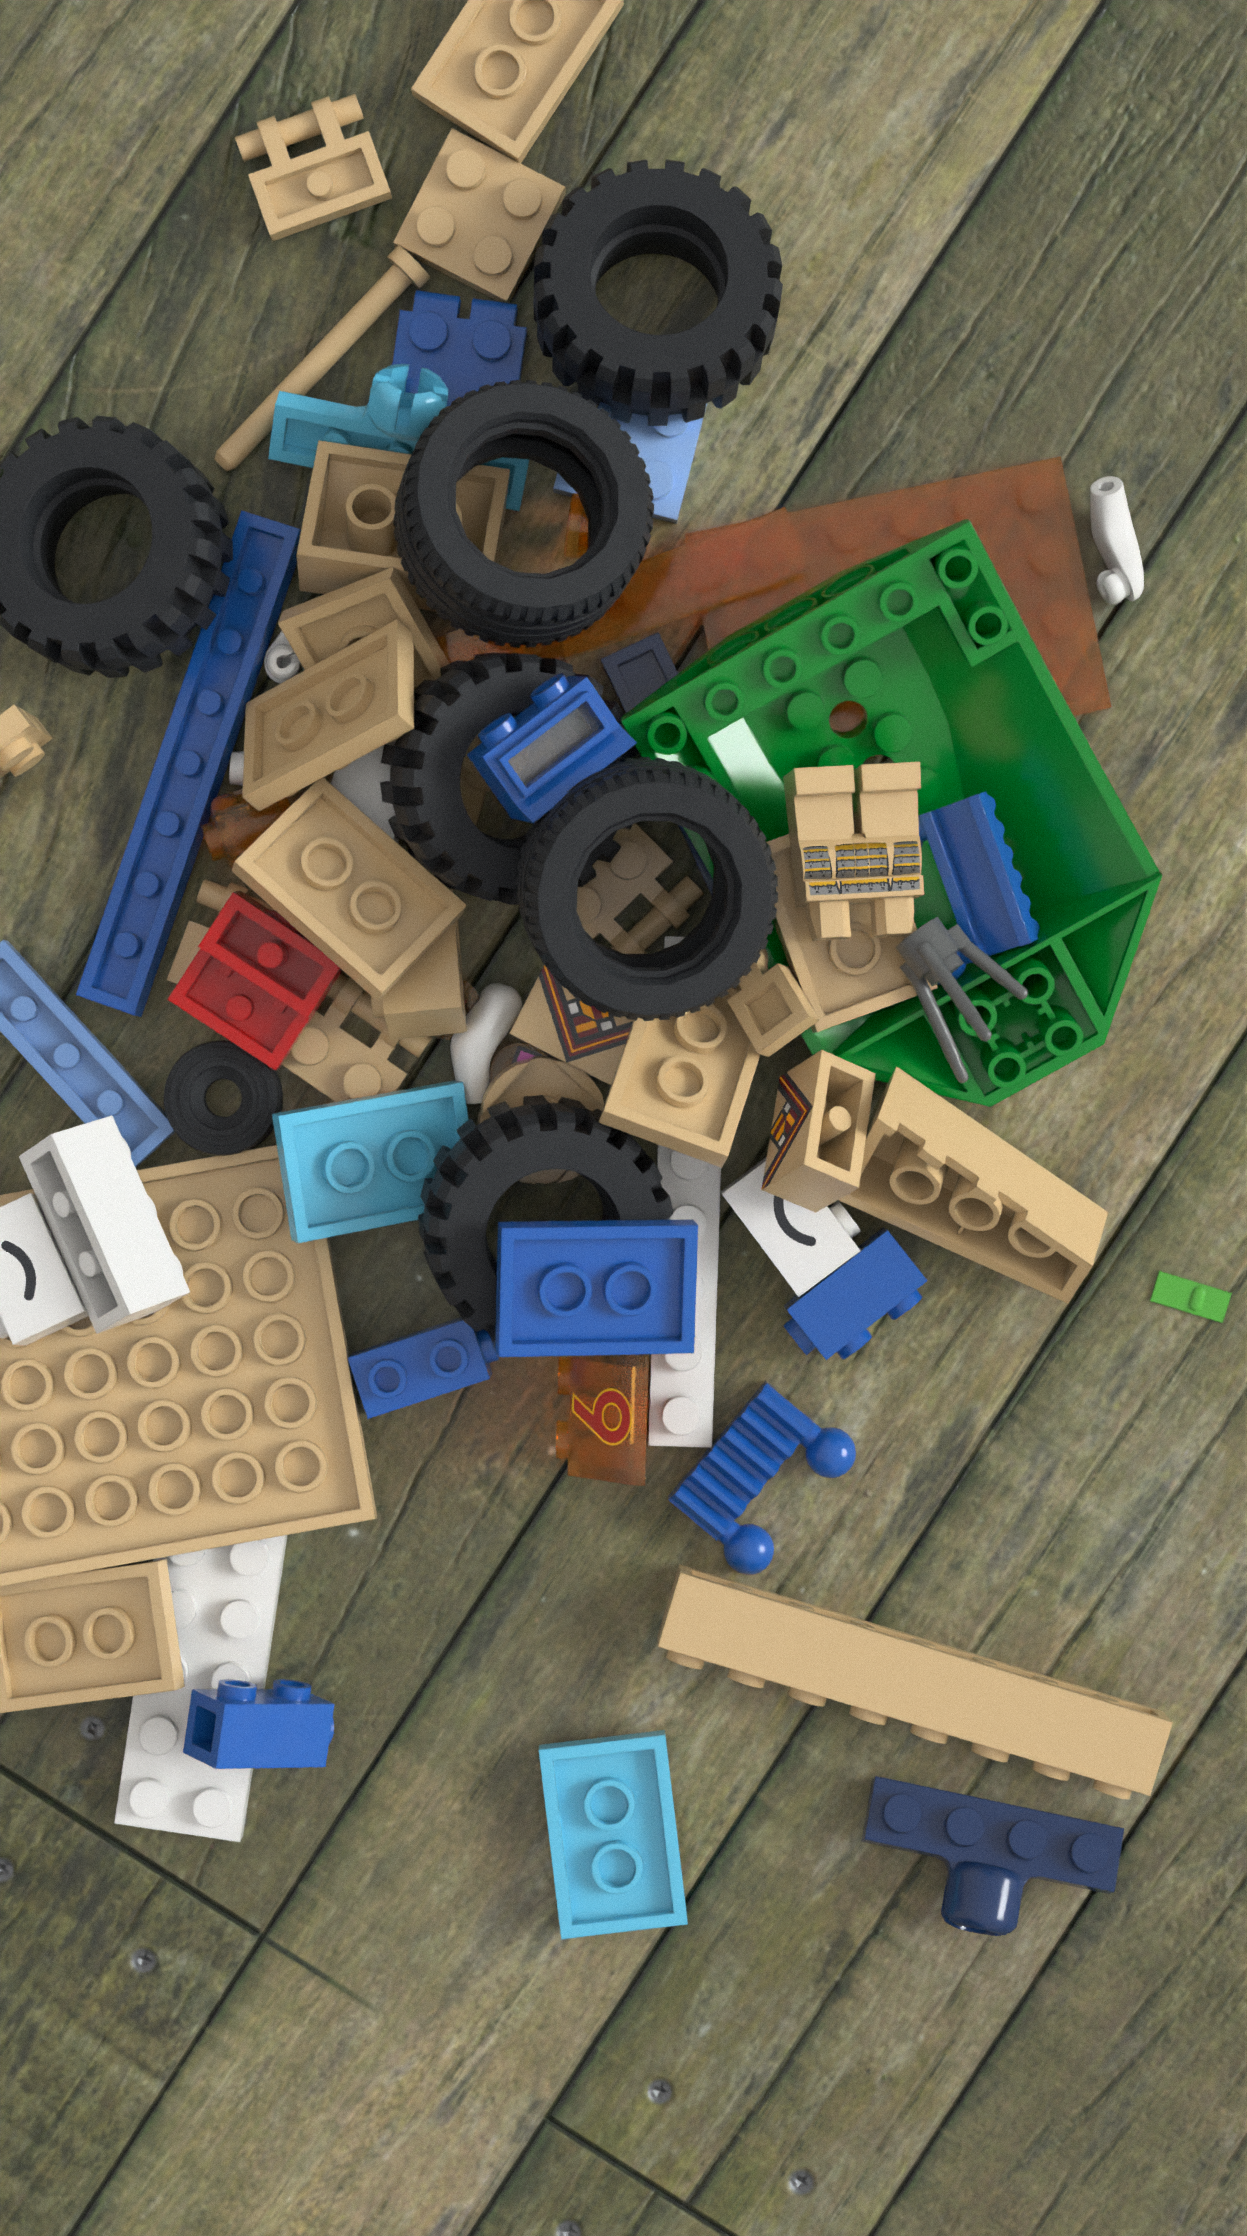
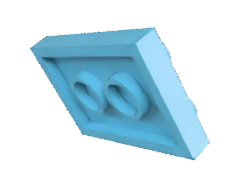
[272,1080,469,1243]
[539,1730,688,1939]

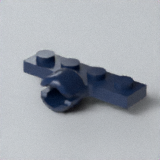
[861,1776,1124,1936]

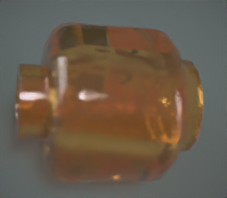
[201,788,290,874]

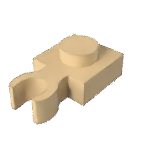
[727,949,819,1057]

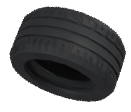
[393,380,654,648]
[516,757,778,1021]

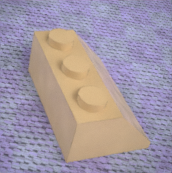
[297,440,510,611]

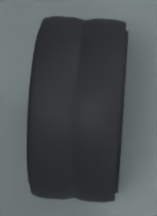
[164,1040,283,1156]

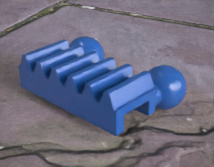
[918,791,1040,985]
[668,1381,856,1575]

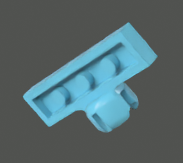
[268,364,530,511]

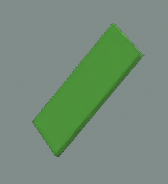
[1150,1271,1232,1323]

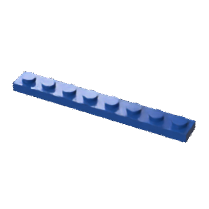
[76,510,301,1017]

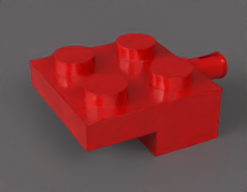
[167,891,343,1071]

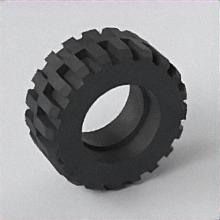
[533,159,783,426]
[0,416,233,678]
[380,652,639,905]
[418,1095,673,1342]

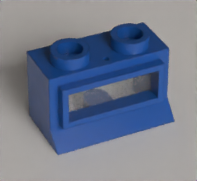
[467,673,637,823]

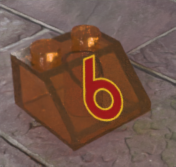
[556,1354,649,1486]

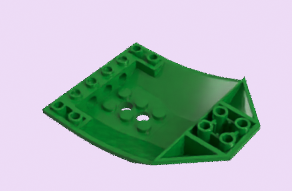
[620,518,1162,1107]

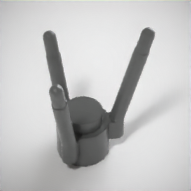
[896,917,1028,1083]

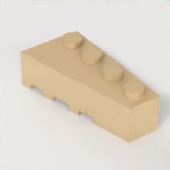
[839,1066,1108,1304]

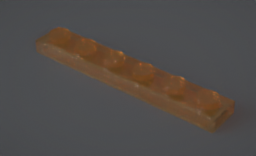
[435,507,809,664]

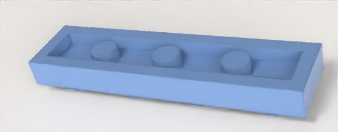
[0,940,175,1168]

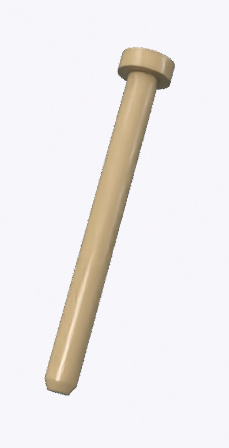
[214,245,430,472]

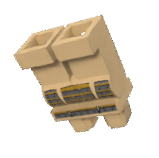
[783,762,924,941]

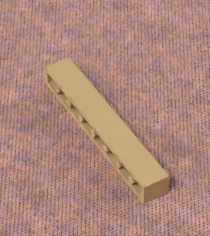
[657,1564,1173,1799]

